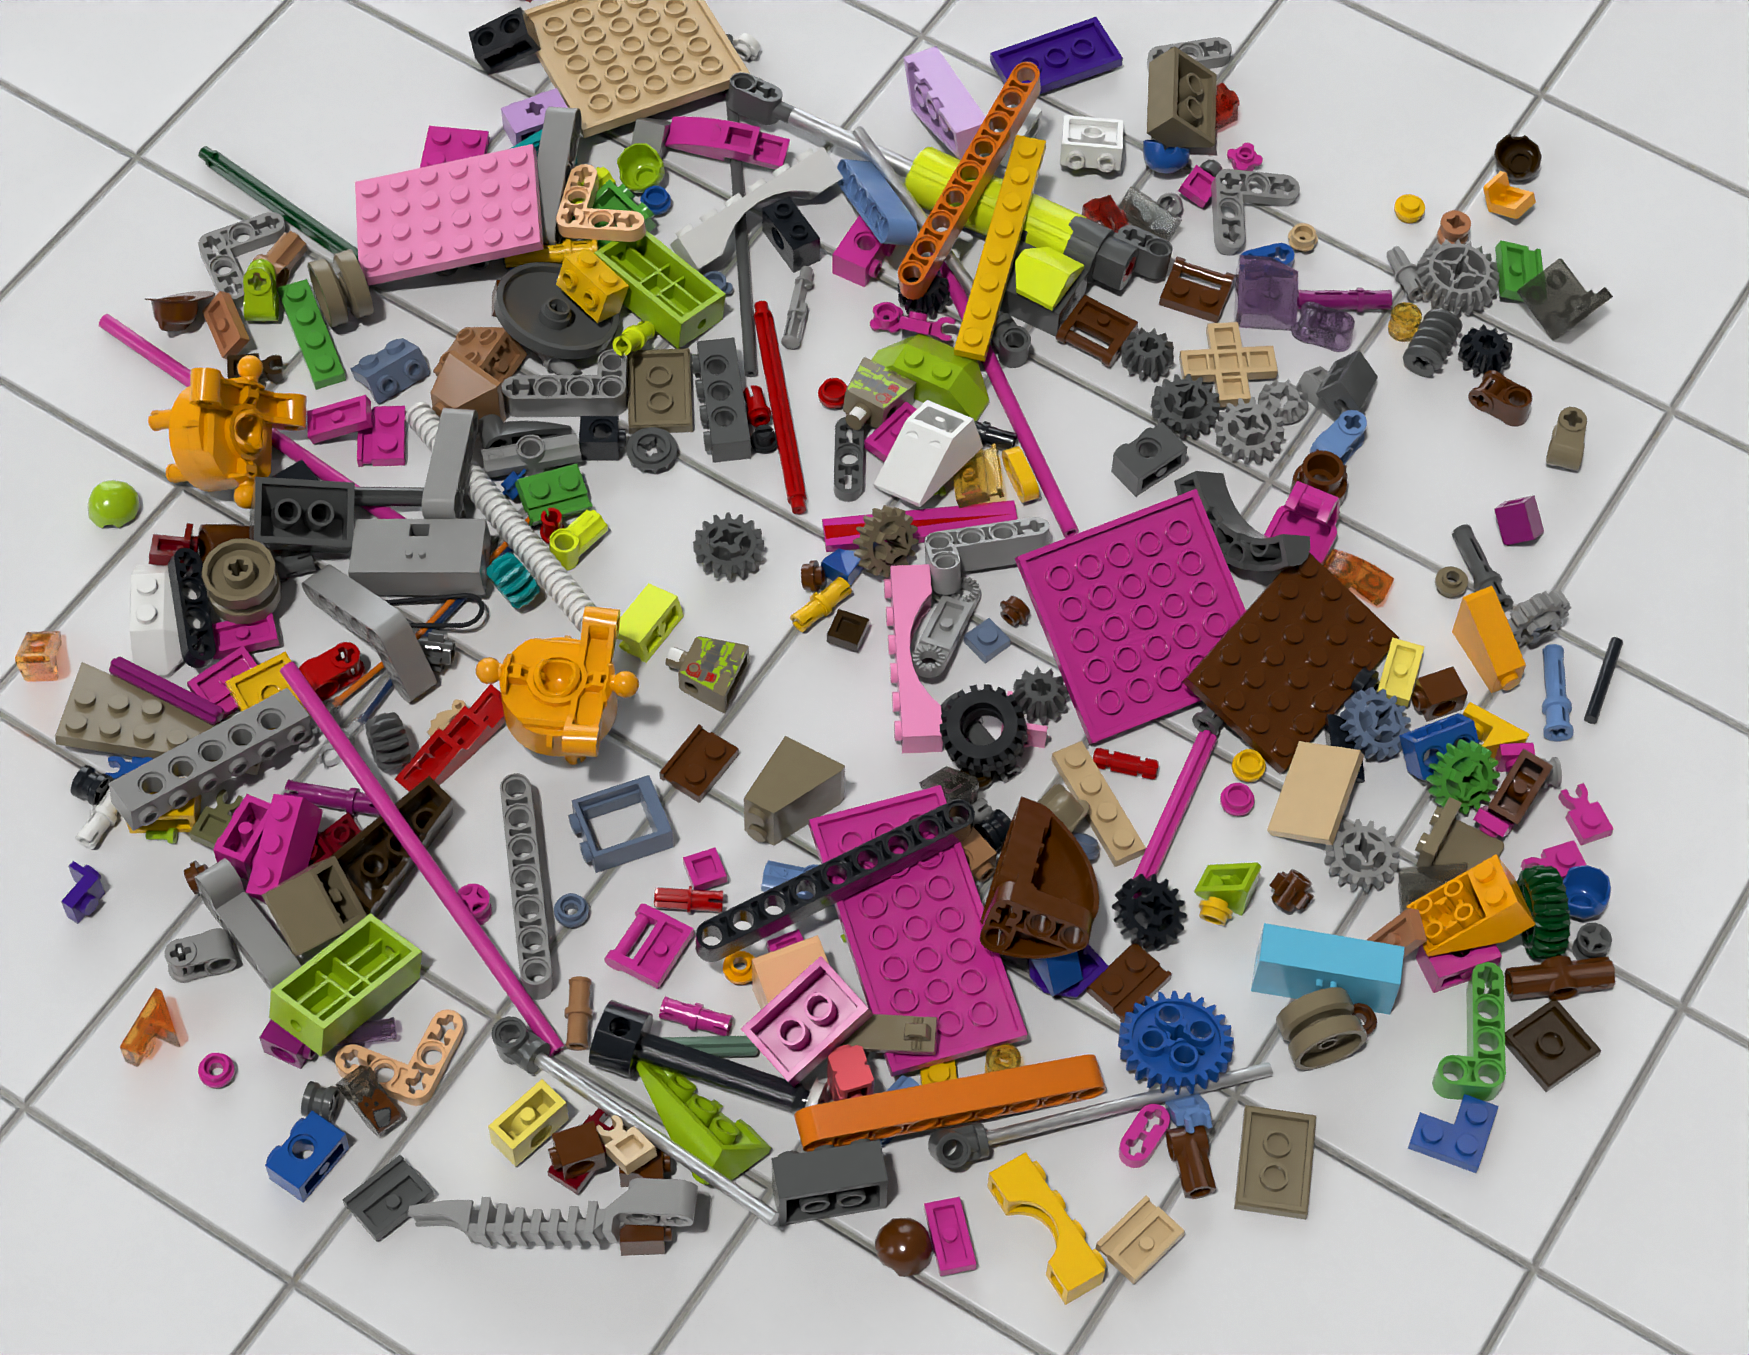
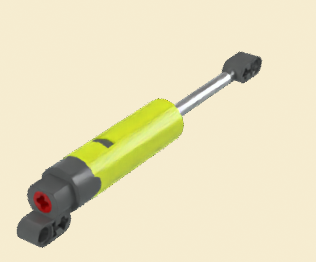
[727,72,1173,291]

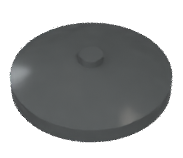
[494,262,619,359]

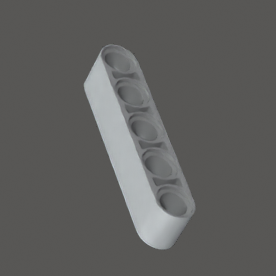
[537,107,582,245]

